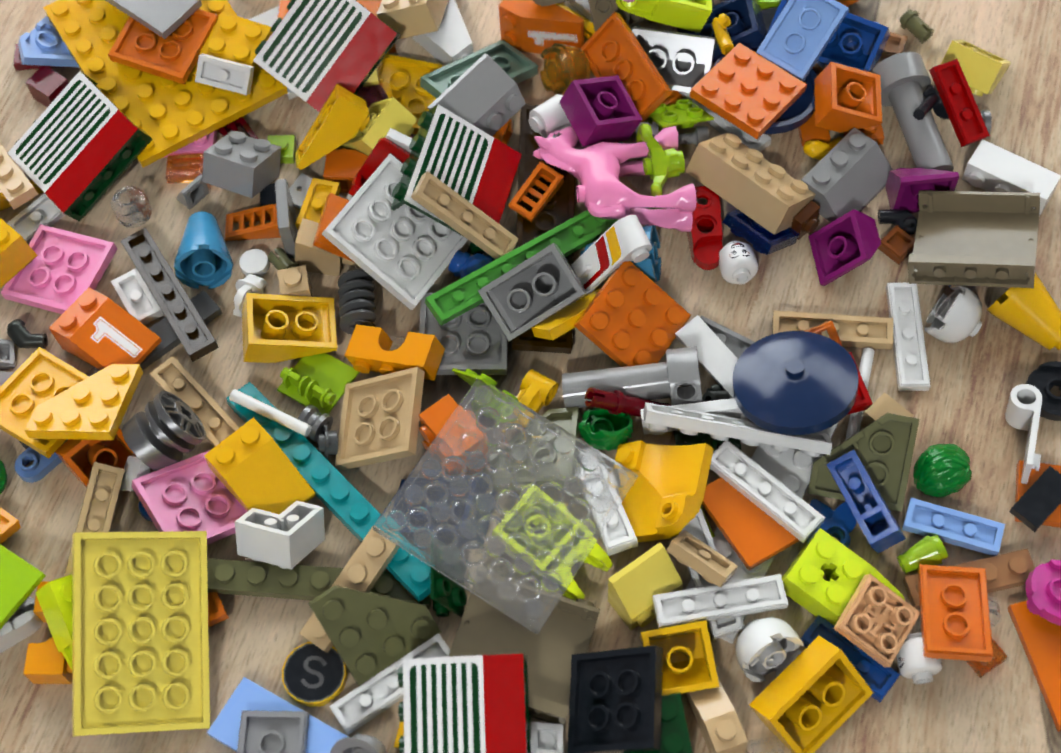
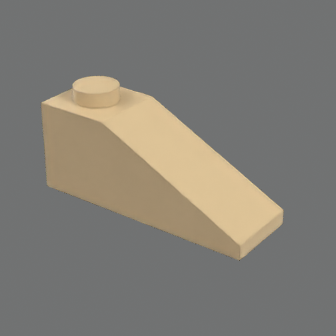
[685,680,748,753]

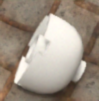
[924,285,982,343]
[736,617,804,682]

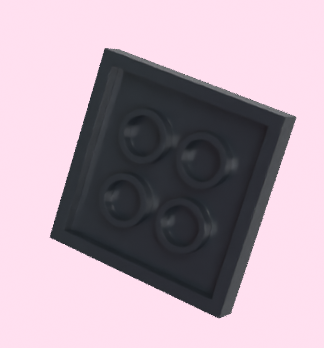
[568,645,663,753]

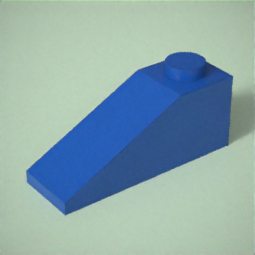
[826,449,906,554]

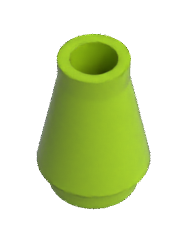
[897,535,948,574]

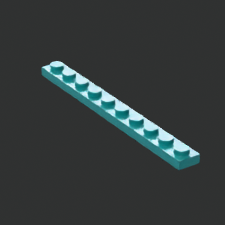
[226,382,431,602]

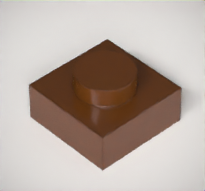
[790,200,820,240]

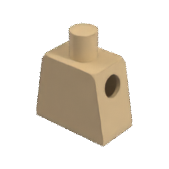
[295,218,359,276]

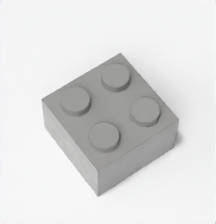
[202,131,281,198]

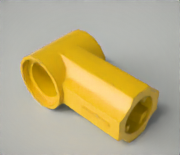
[508,369,559,430]

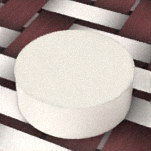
[239,249,270,277]

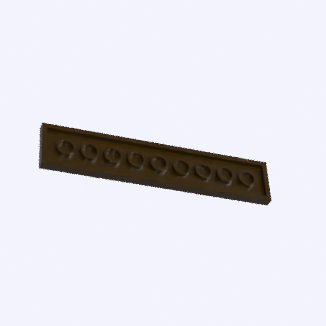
[512,104,575,354]

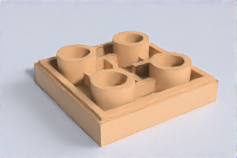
[833,574,920,668]

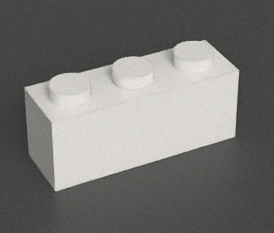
[962,139,1061,216]

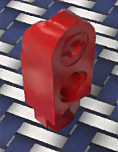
[687,186,723,270]

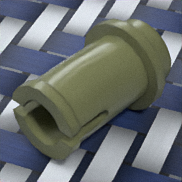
[899,9,934,44]
[268,248,300,270]

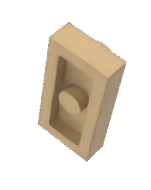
[666,530,738,588]

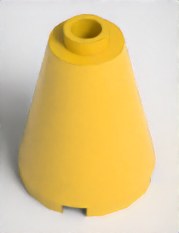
[987,272,1061,351]

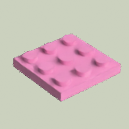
[1,224,117,314]
[132,450,247,545]

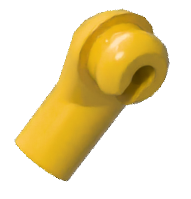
[712,13,734,55]
[803,137,842,160]

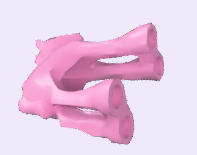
[533,125,697,232]

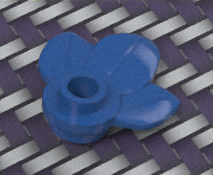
[806,499,857,548]

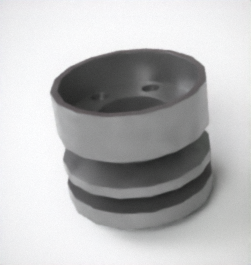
[122,391,206,471]

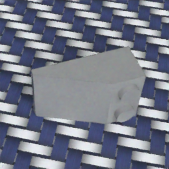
[478,243,587,341]

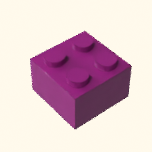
[559,75,642,147]

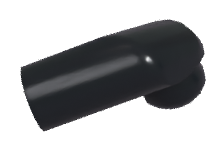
[878,209,918,234]

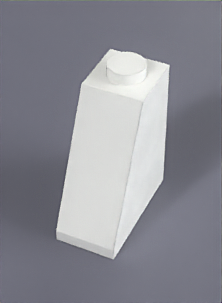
[412,0,473,65]

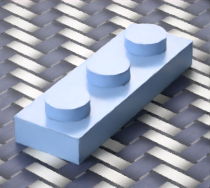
[902,497,1005,556]

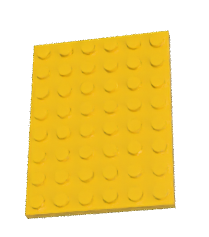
[43,0,288,168]

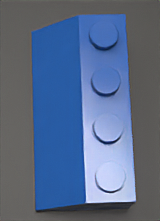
[765,0,890,72]

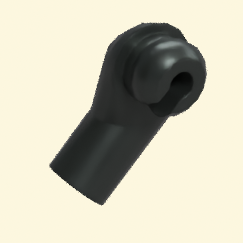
[7,319,48,348]
[702,384,730,402]

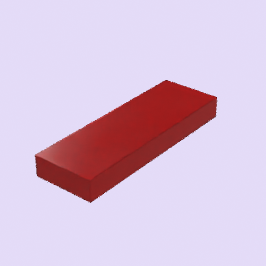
[929,59,990,147]

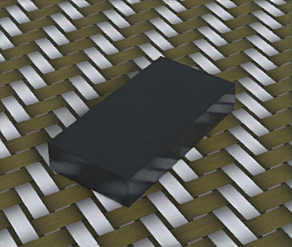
[1009,466,1061,532]

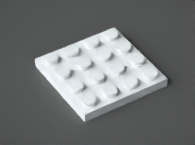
[322,153,468,310]

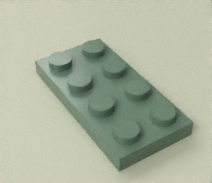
[420,40,538,99]

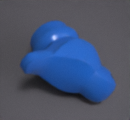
[448,250,496,279]

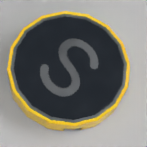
[282,642,347,707]

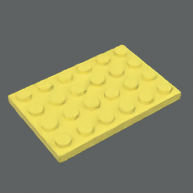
[72,531,210,736]

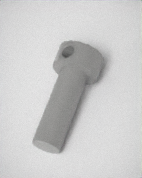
[870,52,954,171]
[562,346,703,408]

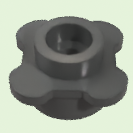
[317,425,338,460]

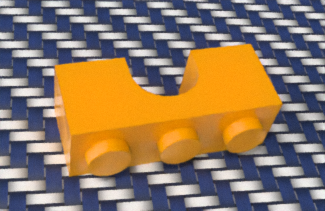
[344,324,445,381]
[23,581,72,684]

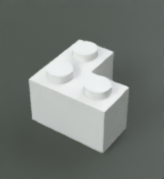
[235,501,325,569]

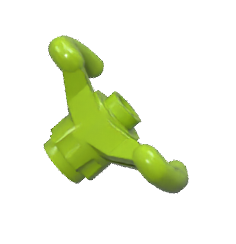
[636,123,685,209]

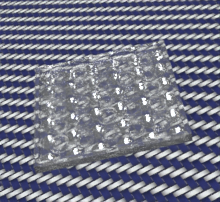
[373,378,639,635]

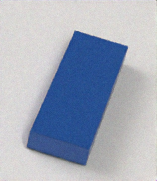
[801,615,901,702]

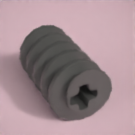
[338,269,376,335]

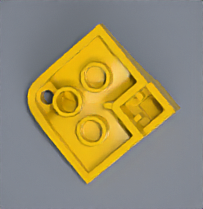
[612,440,714,542]

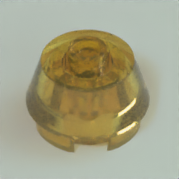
[540,43,590,96]

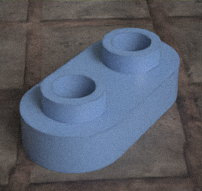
[15,439,69,483]

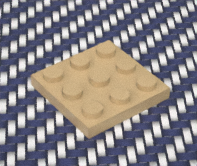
[335,367,425,470]

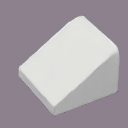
[120,455,151,491]

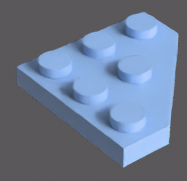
[18,16,79,67]

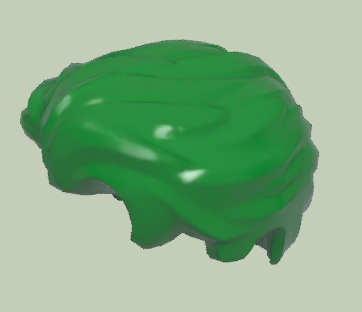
[578,408,634,451]
[913,443,972,498]

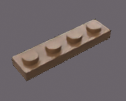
[903,549,1035,610]

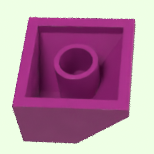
[885,168,959,213]
[808,209,881,286]

